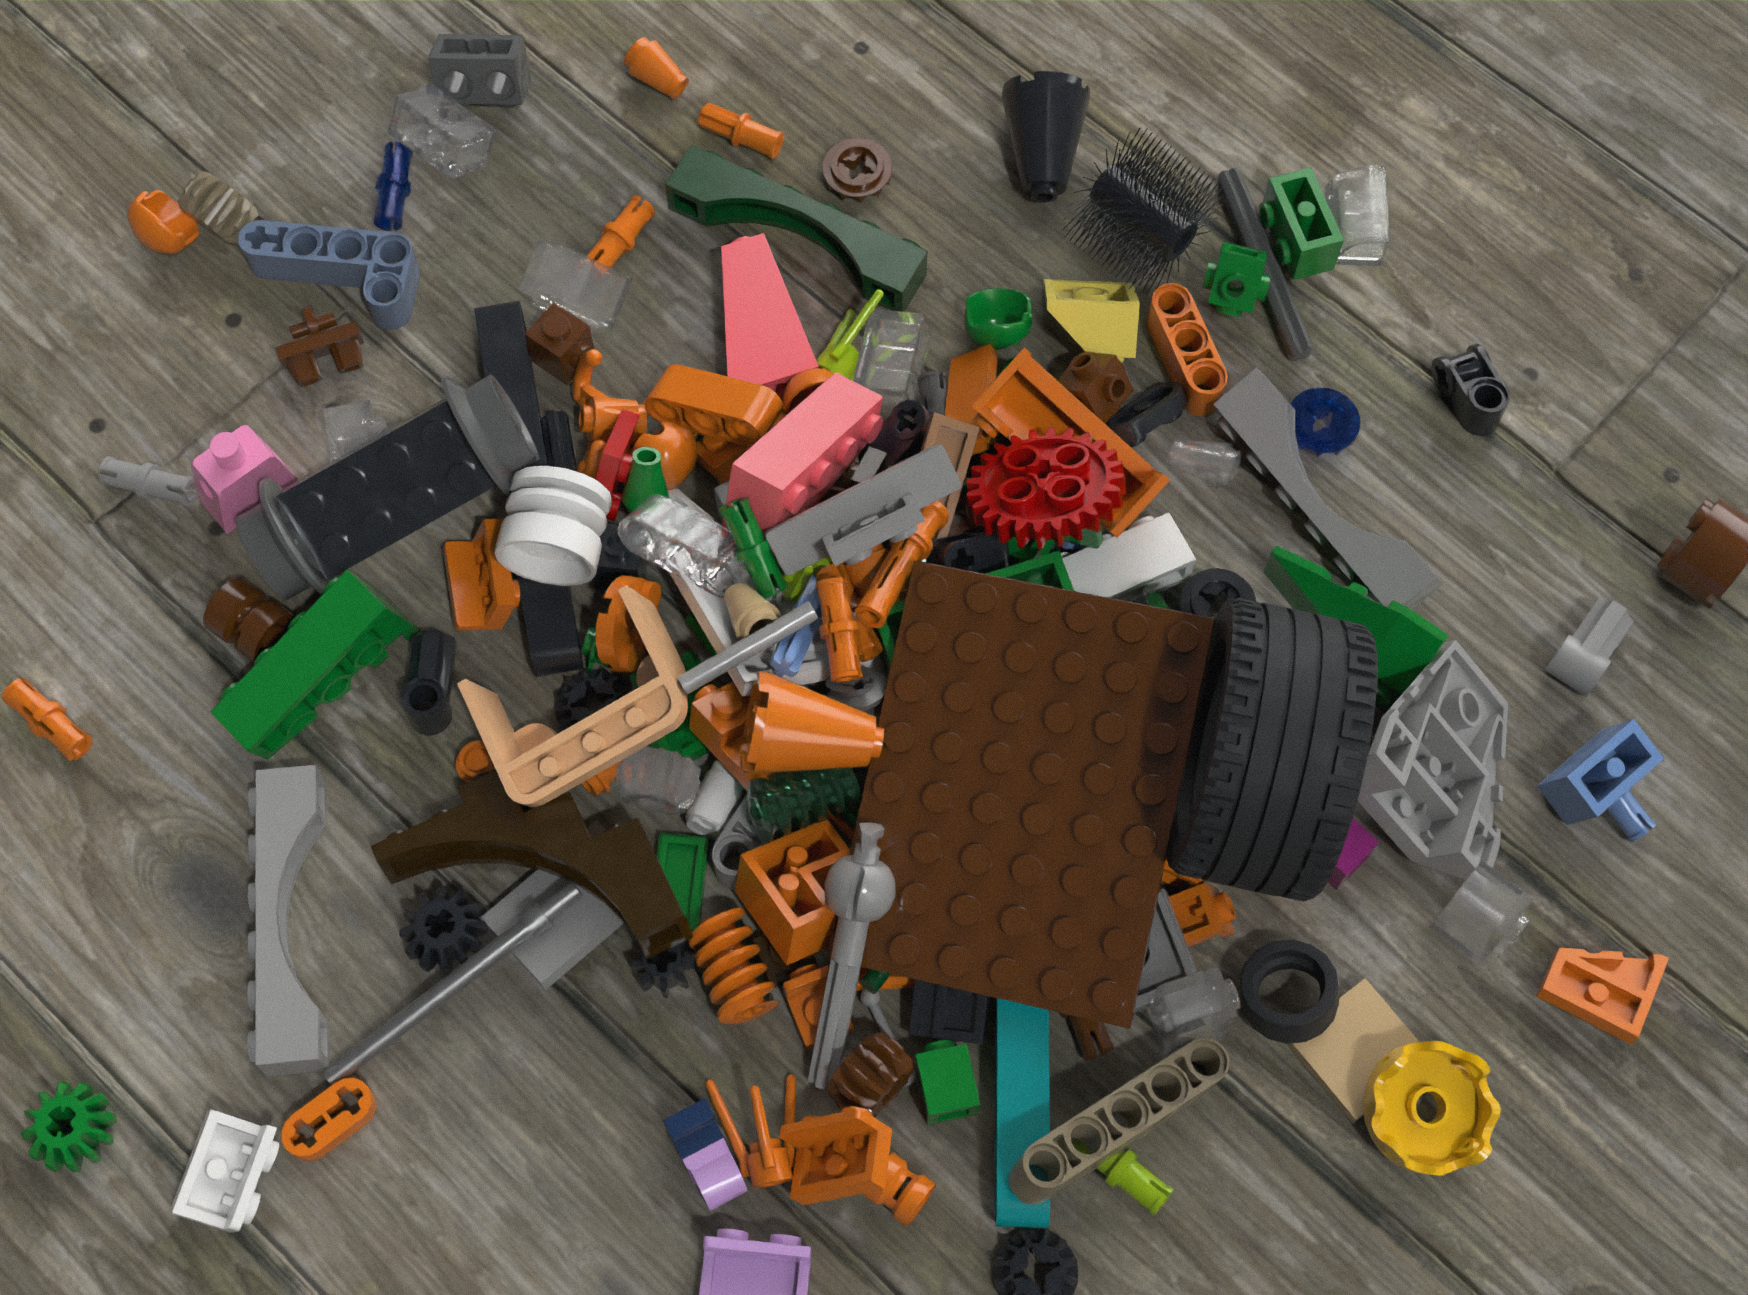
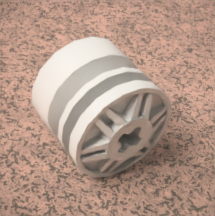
[494,466,612,586]

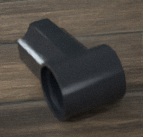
[400,631,457,736]

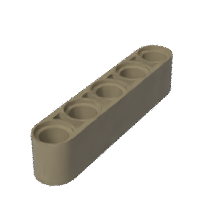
[1009,1037,1230,1205]

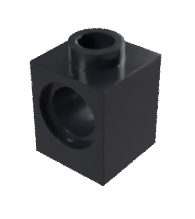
[593,523,650,590]

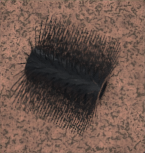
[1062,128,1225,296]

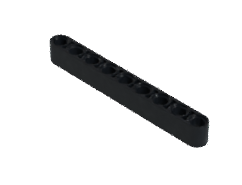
[474,300,584,678]

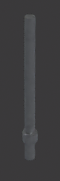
[322,881,583,1085]

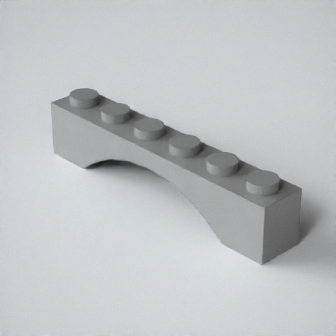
[1214,367,1444,610]
[247,765,330,1076]

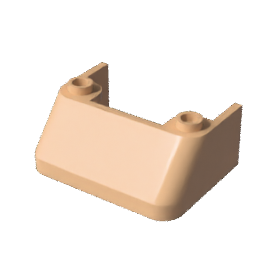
[457,585,688,807]

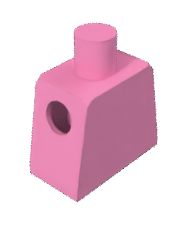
[191,425,298,534]

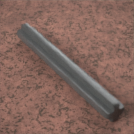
[1217,168,1313,361]

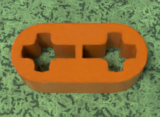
[281,1078,377,1162]

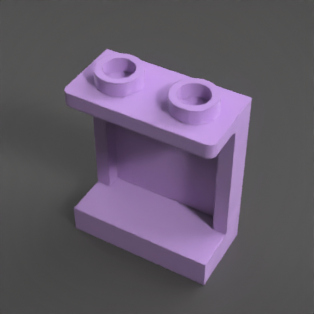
[699,1229,812,1295]

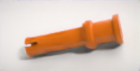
[855,500,949,628]

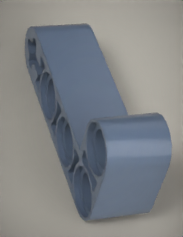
[238,220,420,330]

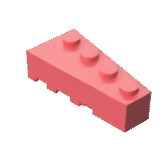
[720,372,883,556]

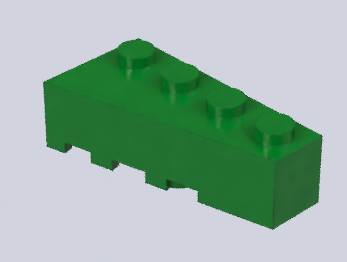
[210,569,420,760]

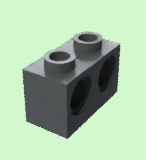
[428,34,531,107]

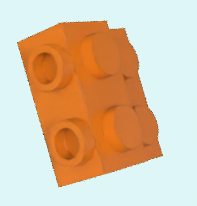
[689,681,786,793]

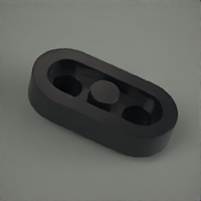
[1105,382,1188,448]

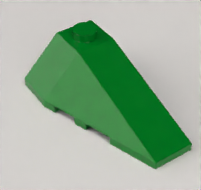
[1264,545,1449,710]

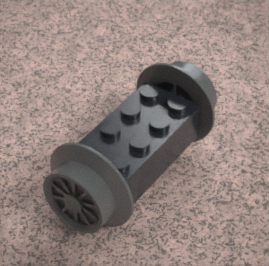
[236,375,540,600]

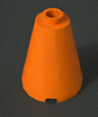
[740,671,884,774]

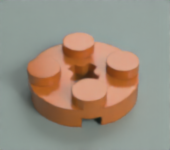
[596,575,661,674]

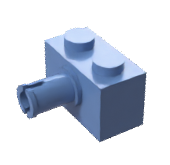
[1537,719,1664,842]

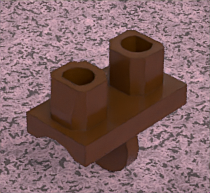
[276,306,364,387]

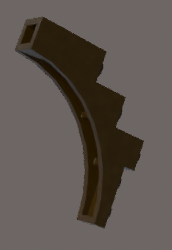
[371,770,693,959]

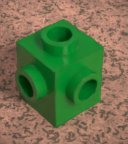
[1202,242,1271,316]

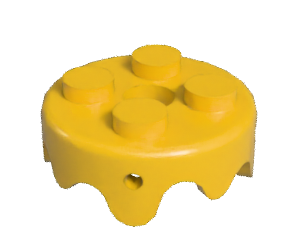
[1363,1041,1501,1176]

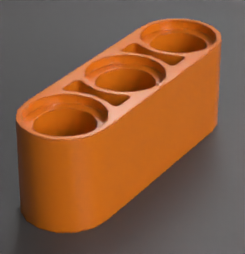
[1147,283,1228,417]
[644,364,783,447]

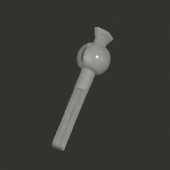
[807,822,895,1089]

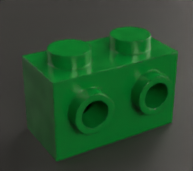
[1259,167,1344,281]

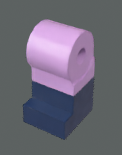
[663,1098,748,1211]

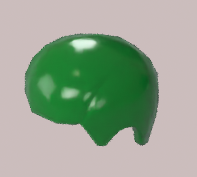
[964,288,1032,350]

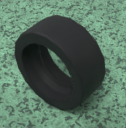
[1240,939,1339,1044]

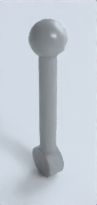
[860,989,917,1087]

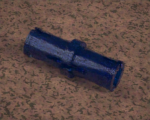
[373,141,413,231]

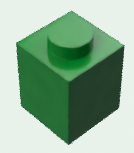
[915,1040,980,1126]

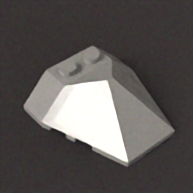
[1357,640,1508,885]

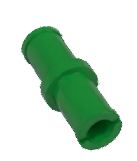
[719,496,788,599]

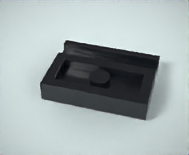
[909,979,990,1044]

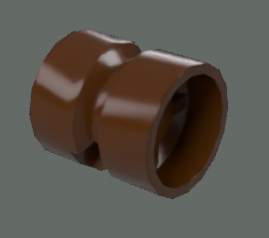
[203,577,296,663]

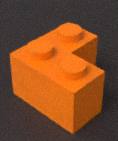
[735,819,850,966]

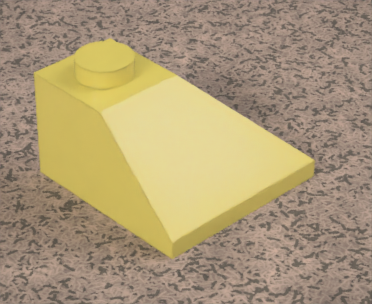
[1043,279,1140,363]

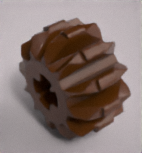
[827,1032,914,1118]

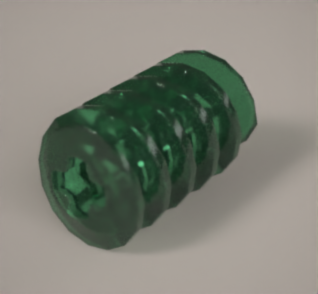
[747,768,860,843]

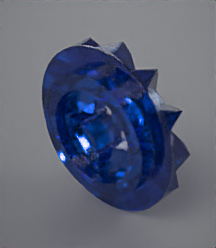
[1290,387,1361,457]

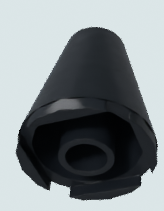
[1002,71,1090,202]

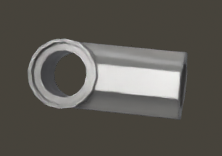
[1545,599,1634,697]

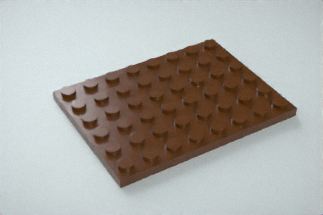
[826,560,1215,1029]

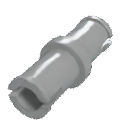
[98,456,197,507]

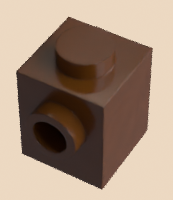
[525,302,594,385]

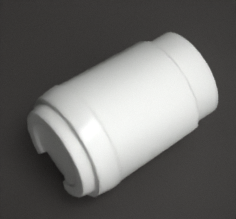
[686,760,747,841]

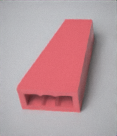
[721,233,819,400]

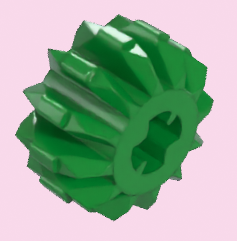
[20,1082,117,1173]

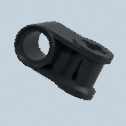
[1431,344,1510,436]
[858,400,934,470]
[920,527,1011,574]

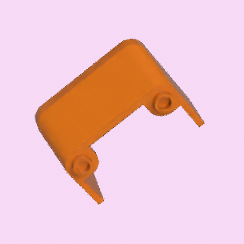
[972,347,1170,538]

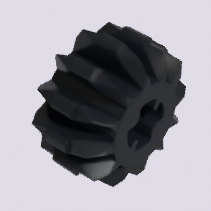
[399,886,488,975]

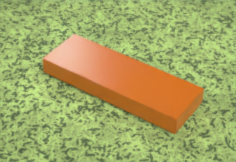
[945,344,998,456]

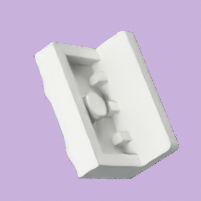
[169,1109,279,1233]

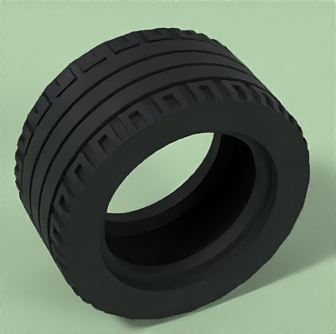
[1167,597,1378,902]

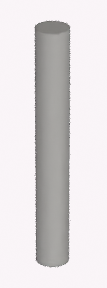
[677,601,818,695]

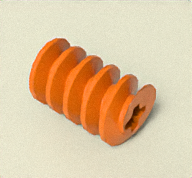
[688,908,780,1024]

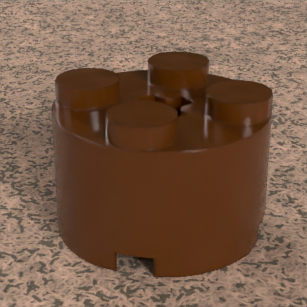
[1656,498,1748,609]

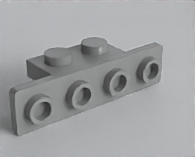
[765,444,962,575]

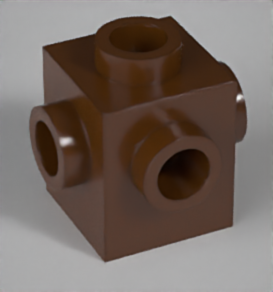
[1057,351,1134,423]

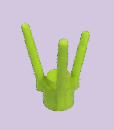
[816,290,922,384]

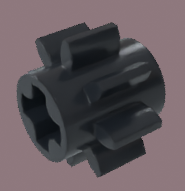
[631,941,696,998]

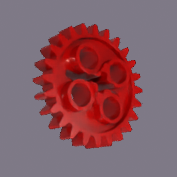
[966,427,1126,549]

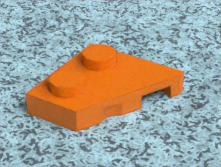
[1536,948,1669,1045]

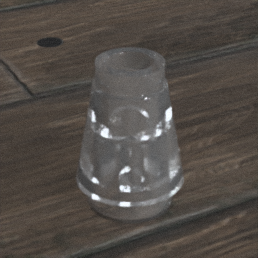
[1169,438,1241,488]

